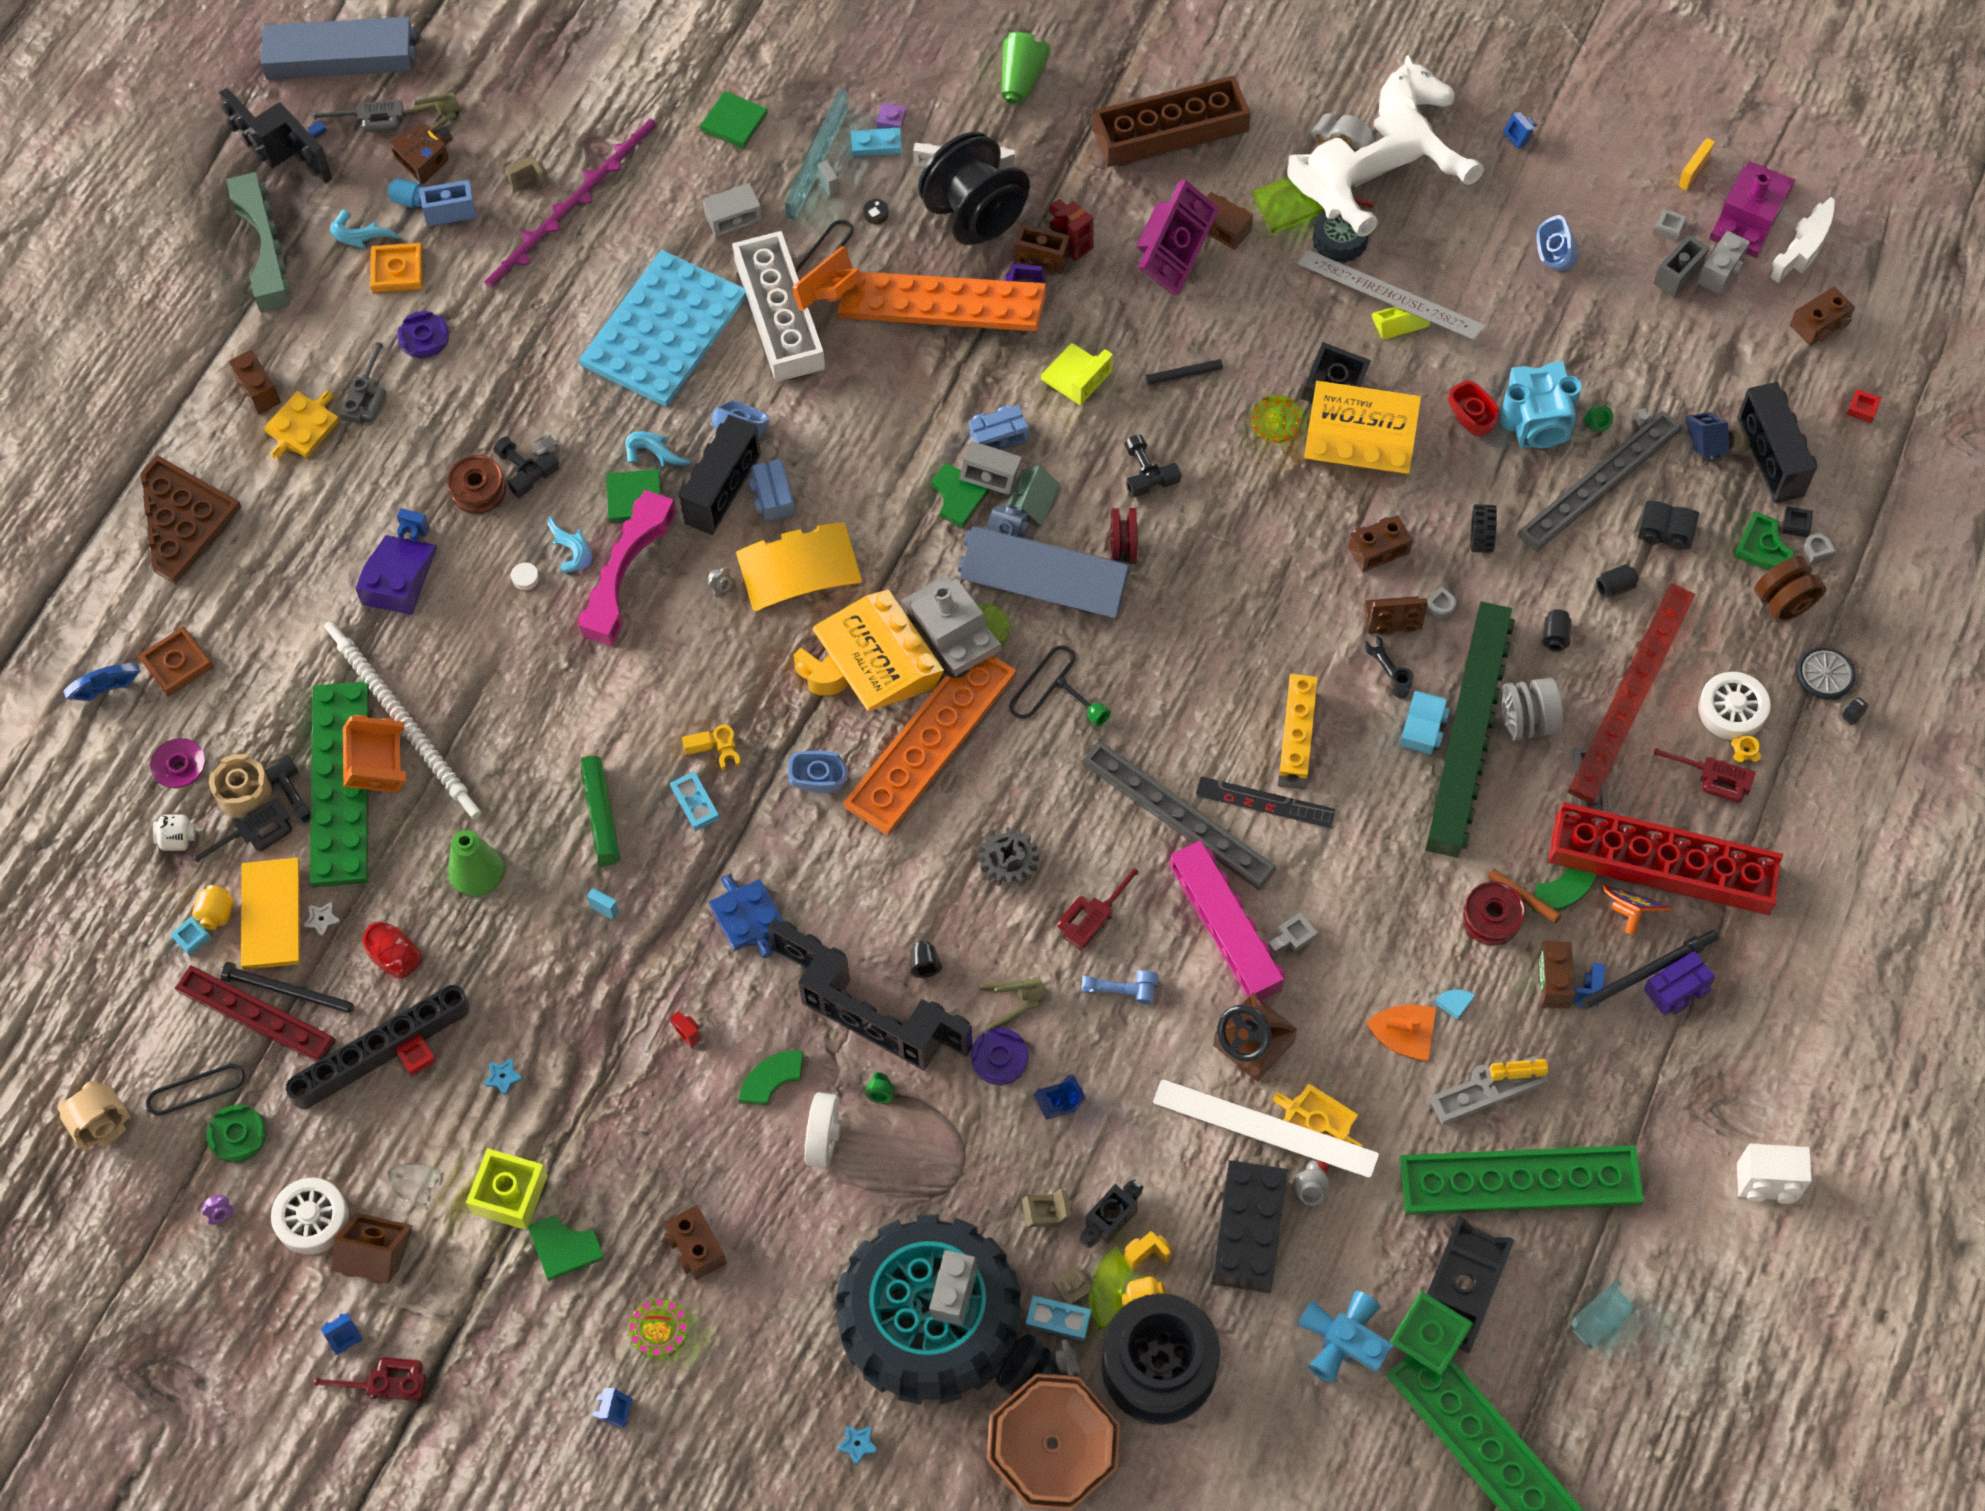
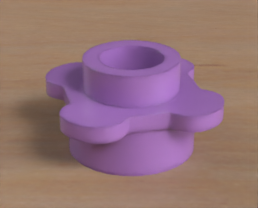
[201,1195,235,1225]

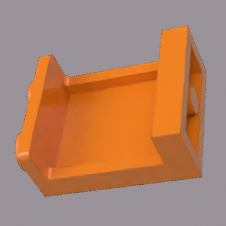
[343,715,406,793]

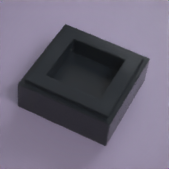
[1782,506,1813,538]

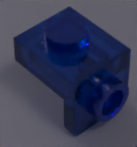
[1033,1074,1085,1120]

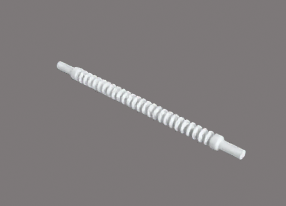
[324,620,481,819]

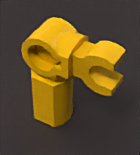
[681,725,741,771]

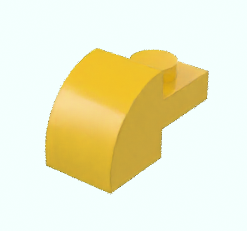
[794,648,849,696]

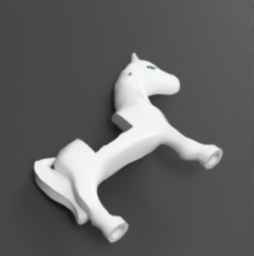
[1287,55,1484,237]

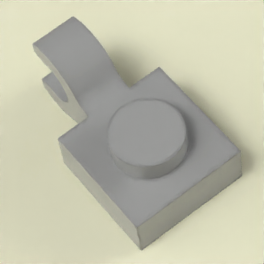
[1268,912,1318,959]

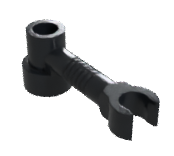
[1365,636,1414,698]
[265,754,311,824]

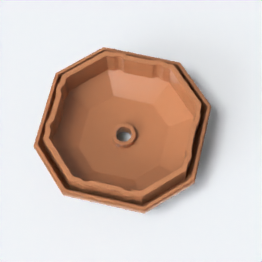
[987,1374,1120,1511]

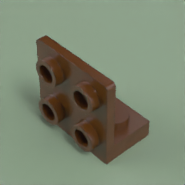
[1364,596,1428,635]

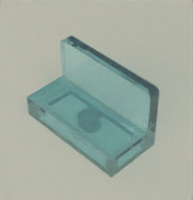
[1569,1279,1635,1349]

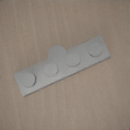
[1429,1055,1549,1125]

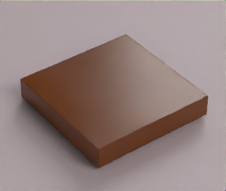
[137,626,214,697]

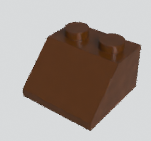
[331,1213,412,1284]

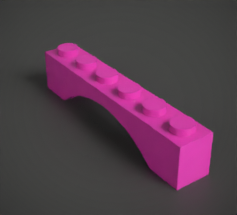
[578,490,677,647]

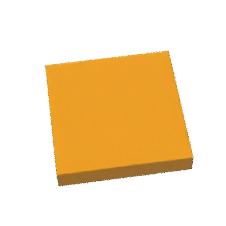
[370,243,423,293]

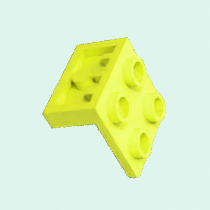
[1041,343,1113,406]

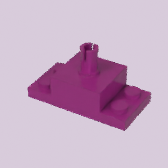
[1709,161,1796,258]
[1136,180,1220,295]

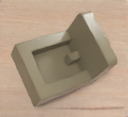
[505,155,548,190]
[1022,1189,1072,1228]

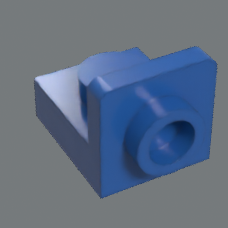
[1572,962,1605,1008]

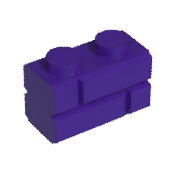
[1644,951,1715,1015]

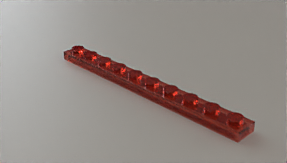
[1567,583,1696,805]

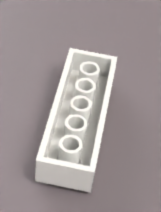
[732,231,825,382]

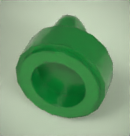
[1583,404,1613,432]
[865,1072,895,1104]

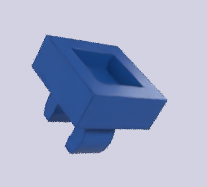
[1503,112,1537,149]
[397,508,430,542]
[321,1313,363,1355]
[593,1388,633,1428]

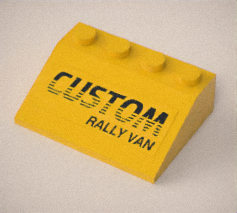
[1304,381,1421,475]
[813,589,944,711]

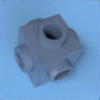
[987,505,1030,538]

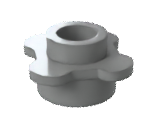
[532,433,559,456]
[707,567,734,597]

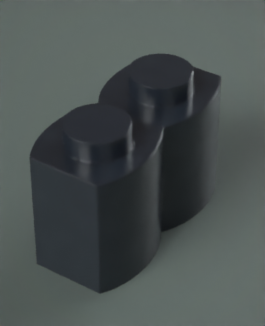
[1638,501,1699,550]

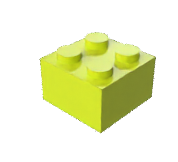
[466,1148,548,1230]

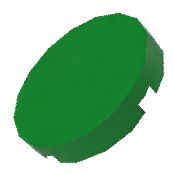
[206,1105,267,1163]

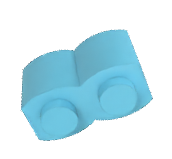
[1399,690,1450,755]

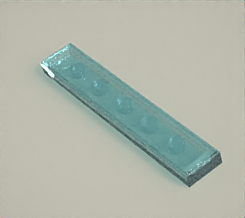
[784,89,849,220]

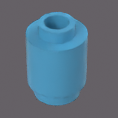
[387,178,424,208]

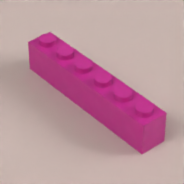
[1170,840,1285,1000]

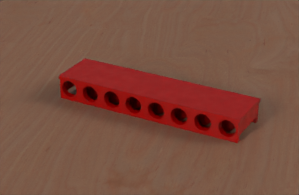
[1548,802,1783,916]

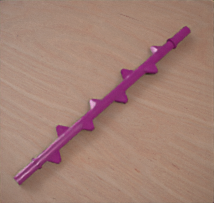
[485,119,657,288]

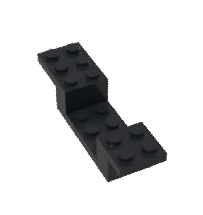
[768,918,973,1071]

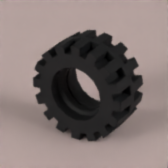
[1470,504,1497,553]

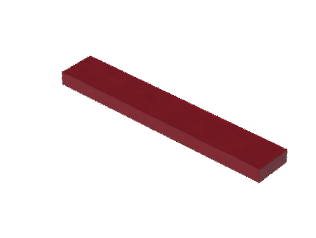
[175,965,336,1062]

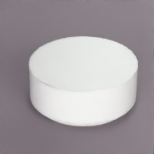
[511,563,539,590]

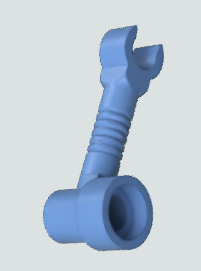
[1082,971,1159,1004]

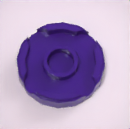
[397,311,449,358]
[971,1028,1029,1085]

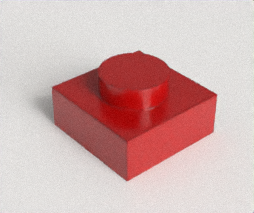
[1847,389,1882,423]
[670,1011,700,1048]
[395,1035,436,1076]

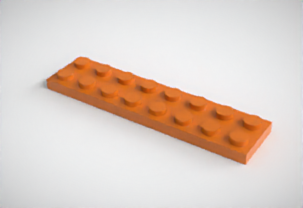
[837,272,1047,332]
[843,656,1017,836]

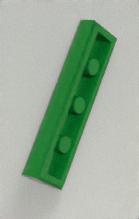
[581,756,620,868]

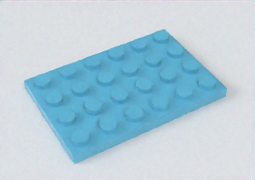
[579,250,747,407]

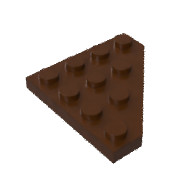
[140,455,241,584]

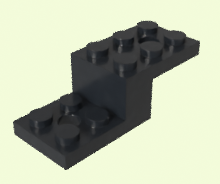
[219,88,333,183]

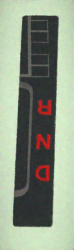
[1196,777,1335,828]

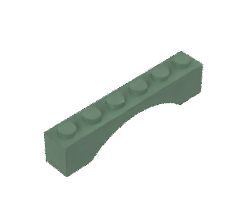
[226,172,292,312]

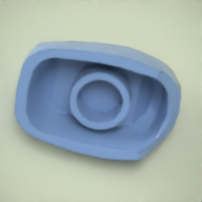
[1537,215,1578,272]
[711,400,770,438]
[788,751,848,793]

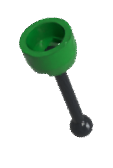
[1056,677,1111,727]

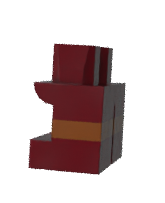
[1049,199,1094,261]

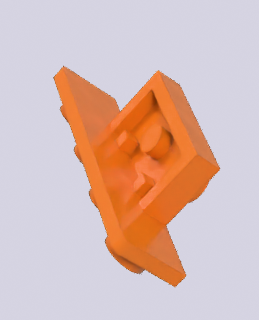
[793,246,862,311]

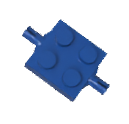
[709,874,783,958]

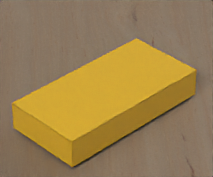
[1679,138,1715,191]

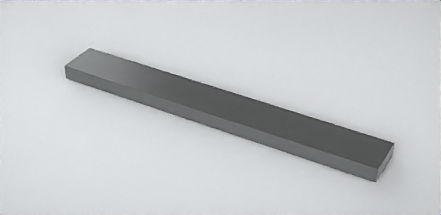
[1517,410,1682,553]
[1083,742,1276,890]

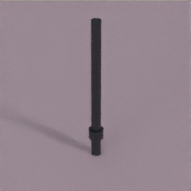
[1581,930,1719,1009]

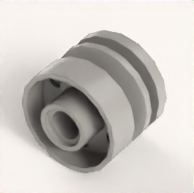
[1501,677,1563,741]

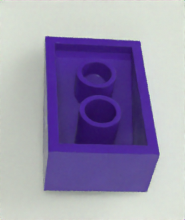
[355,535,437,615]

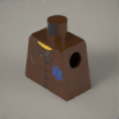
[389,125,453,185]

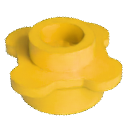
[1731,736,1761,763]

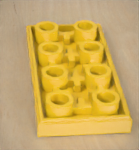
[241,858,300,970]

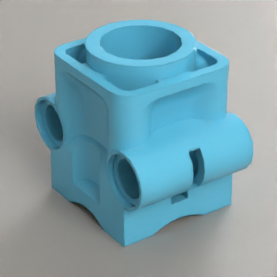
[1499,361,1582,448]

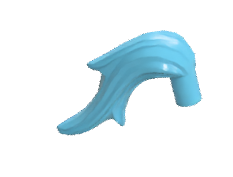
[330,209,400,249]
[625,431,693,467]
[548,516,592,574]

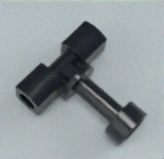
[1124,435,1181,498]
[493,436,559,498]

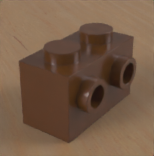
[1014,223,1070,274]
[1790,286,1855,346]
[1348,515,1413,572]
[664,1205,727,1281]

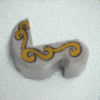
[1312,113,1375,152]

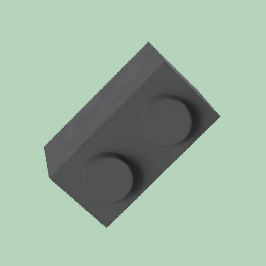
[1654,234,1710,298]

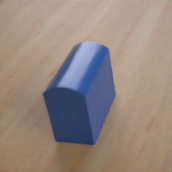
[307,120,327,139]

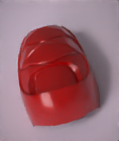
[1447,380,1499,437]
[363,921,422,978]

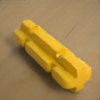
[1490,1059,1548,1081]

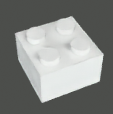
[1737,1144,1811,1204]

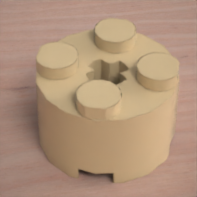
[209,754,272,818]
[58,1080,130,1151]

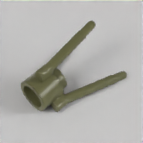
[404,92,460,132]
[980,977,1045,1032]

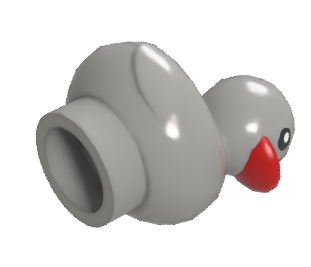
[1292,1159,1330,1206]

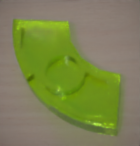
[1089,1246,1132,1330]

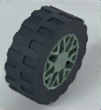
[1312,210,1369,263]

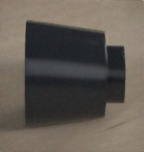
[910,941,942,978]

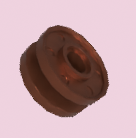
[447,455,506,514]

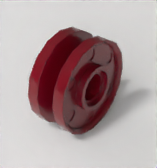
[1110,508,1138,564]
[1462,881,1525,946]

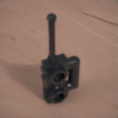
[193,798,292,862]

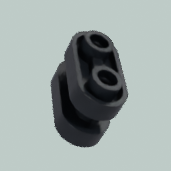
[996,1334,1057,1396]

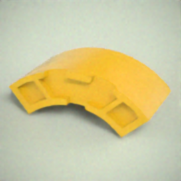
[736,523,862,611]

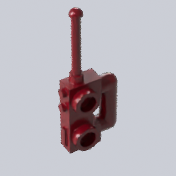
[1654,748,1756,803]
[1057,868,1138,951]
[314,1357,427,1401]

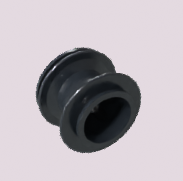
[918,131,1030,245]
[1102,1293,1220,1425]

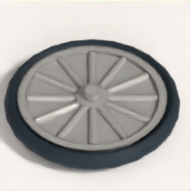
[1797,647,1855,699]

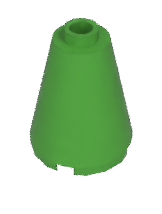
[1002,32,1051,105]
[448,830,505,897]

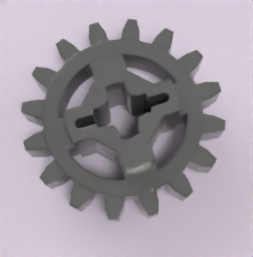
[978,827,1039,888]

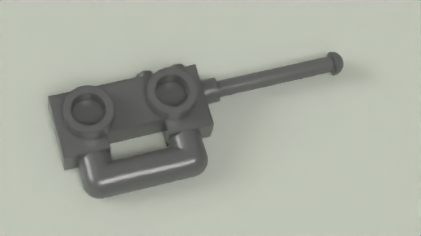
[313,100,404,132]
[340,342,386,424]

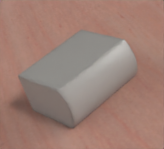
[1635,408,1649,428]

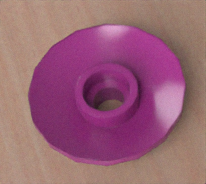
[150,738,206,788]

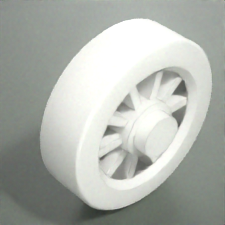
[1698,672,1771,740]
[805,1092,841,1168]
[271,1178,349,1255]

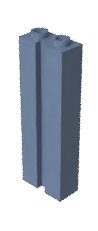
[261,17,417,79]
[958,526,1131,618]

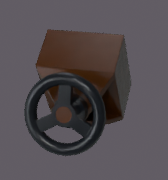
[1213,993,1297,1082]

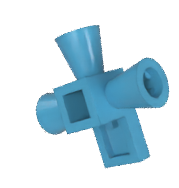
[1297,1291,1393,1384]

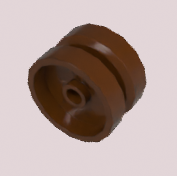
[1754,556,1826,623]

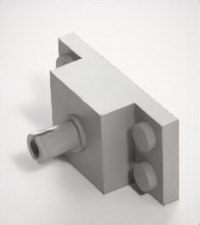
[901,575,1002,677]

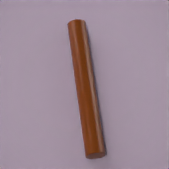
[1488,869,1562,924]

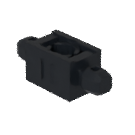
[1080,1179,1143,1249]

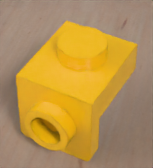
[1124,1231,1171,1271]

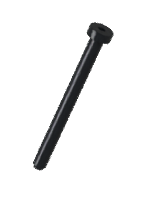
[221,962,354,1013]

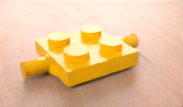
[264,390,339,461]
[1272,1083,1363,1147]

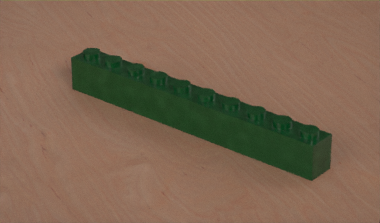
[1425,601,1515,858]

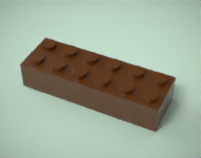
[1092,75,1251,167]

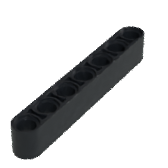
[285,985,470,1109]

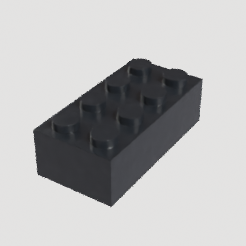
[1737,381,1817,503]
[678,415,761,535]
[1211,1160,1288,1294]

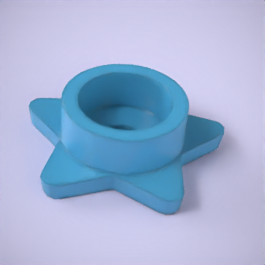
[485,1059,522,1095]
[837,1426,877,1465]

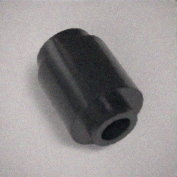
[1596,564,1639,598]
[1542,609,1572,652]

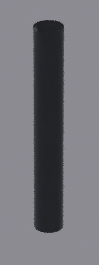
[1145,359,1223,385]

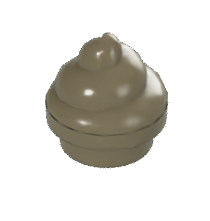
[1728,428,1750,455]

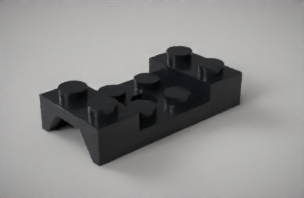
[1427,1216,1515,1353]

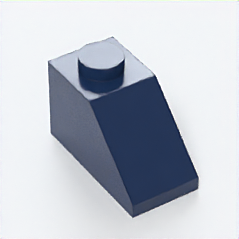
[1685,412,1729,459]

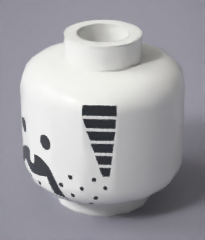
[153,815,196,851]

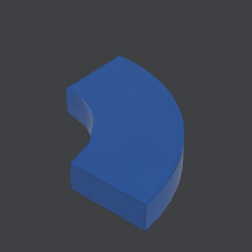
[63,664,140,701]

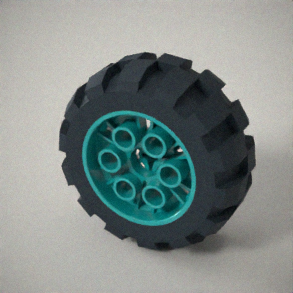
[836,1214,1021,1405]

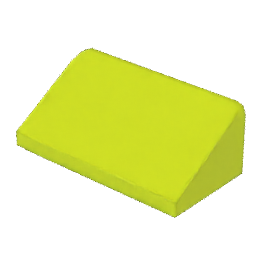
[1371,306,1430,339]

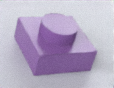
[876,102,907,132]

